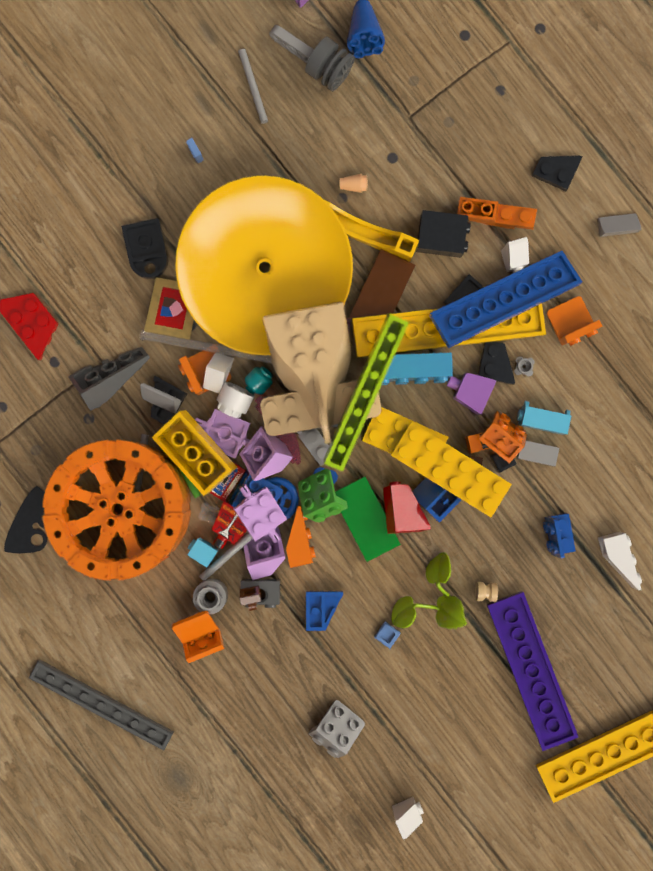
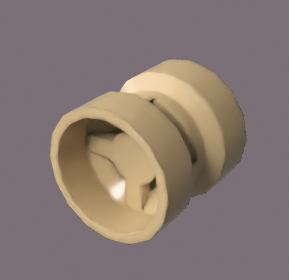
[475,582,498,602]

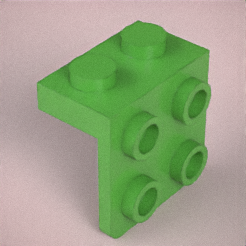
[298,468,348,522]

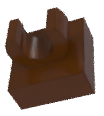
[240,585,261,611]

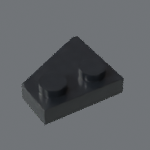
[532,155,583,192]
[478,342,515,385]

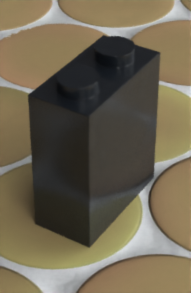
[416,210,471,258]

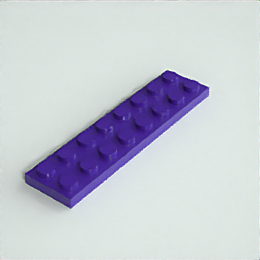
[486,591,579,751]

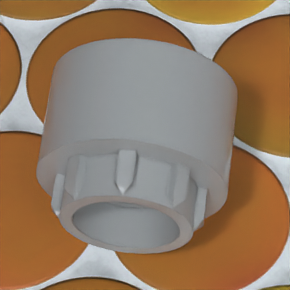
[193,578,228,614]

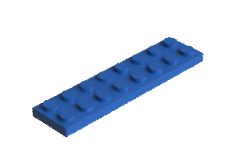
[429,251,582,348]

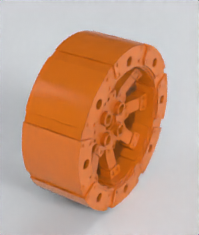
[43,440,191,581]

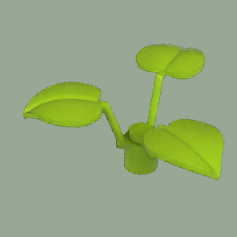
[392,552,467,629]

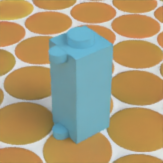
[517,401,571,435]

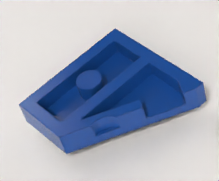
[306,591,343,631]

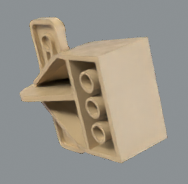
[261,302,381,444]

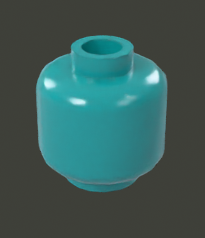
[245,366,273,395]

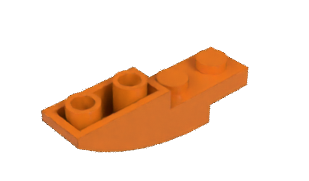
[457,197,537,230]

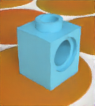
[187,537,219,567]

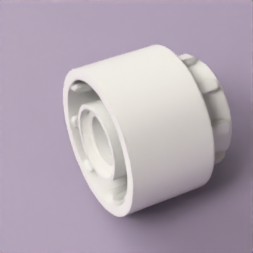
[216,382,254,418]

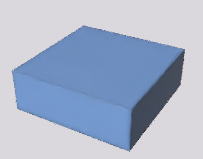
[186,138,204,163]
[374,621,401,649]

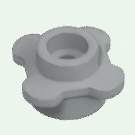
[514,356,535,377]

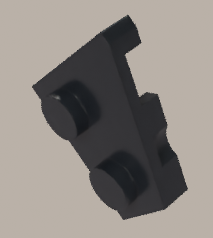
[151,376,187,425]

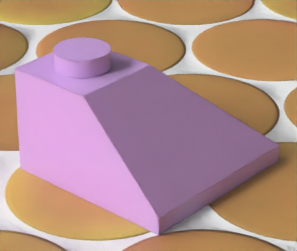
[240,426,293,481]
[244,527,285,580]

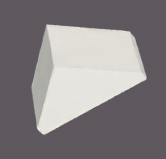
[203,352,234,394]

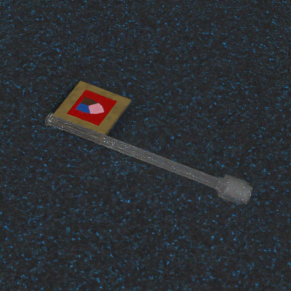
[139,277,272,363]

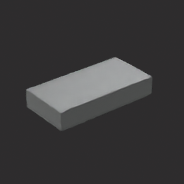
[517,441,559,467]

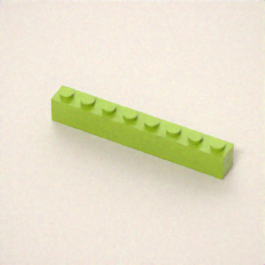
[323,314,409,472]

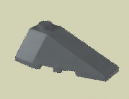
[68,347,150,411]

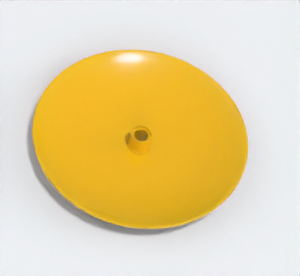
[175,176,353,355]

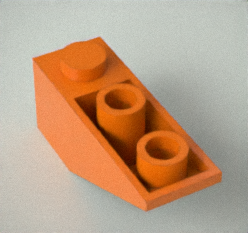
[286,505,316,568]

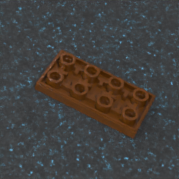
[349,249,416,320]

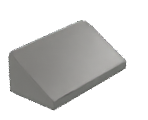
[598,213,641,237]
[140,383,181,413]

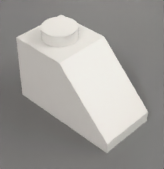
[501,237,529,273]
[392,797,424,839]

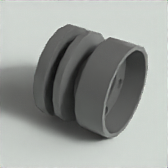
[305,37,355,92]

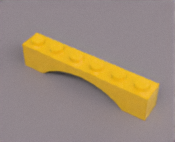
[324,200,419,262]

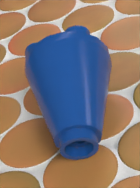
[347,0,385,59]

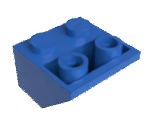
[412,478,461,523]

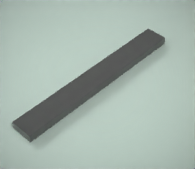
[29,660,174,751]

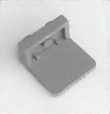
[308,700,365,758]

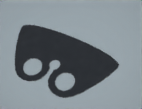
[4,486,47,553]

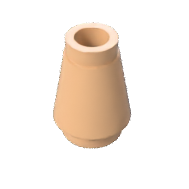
[340,174,368,193]

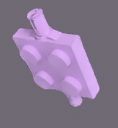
[195,409,251,459]
[233,484,287,543]

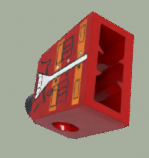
[212,500,247,549]

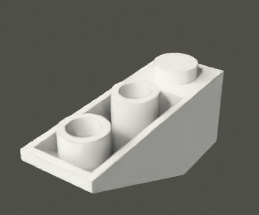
[598,532,642,590]

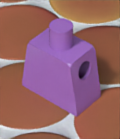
[447,373,496,415]

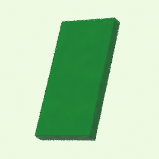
[335,476,401,562]

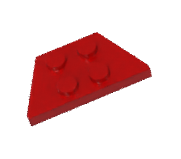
[0,293,59,361]

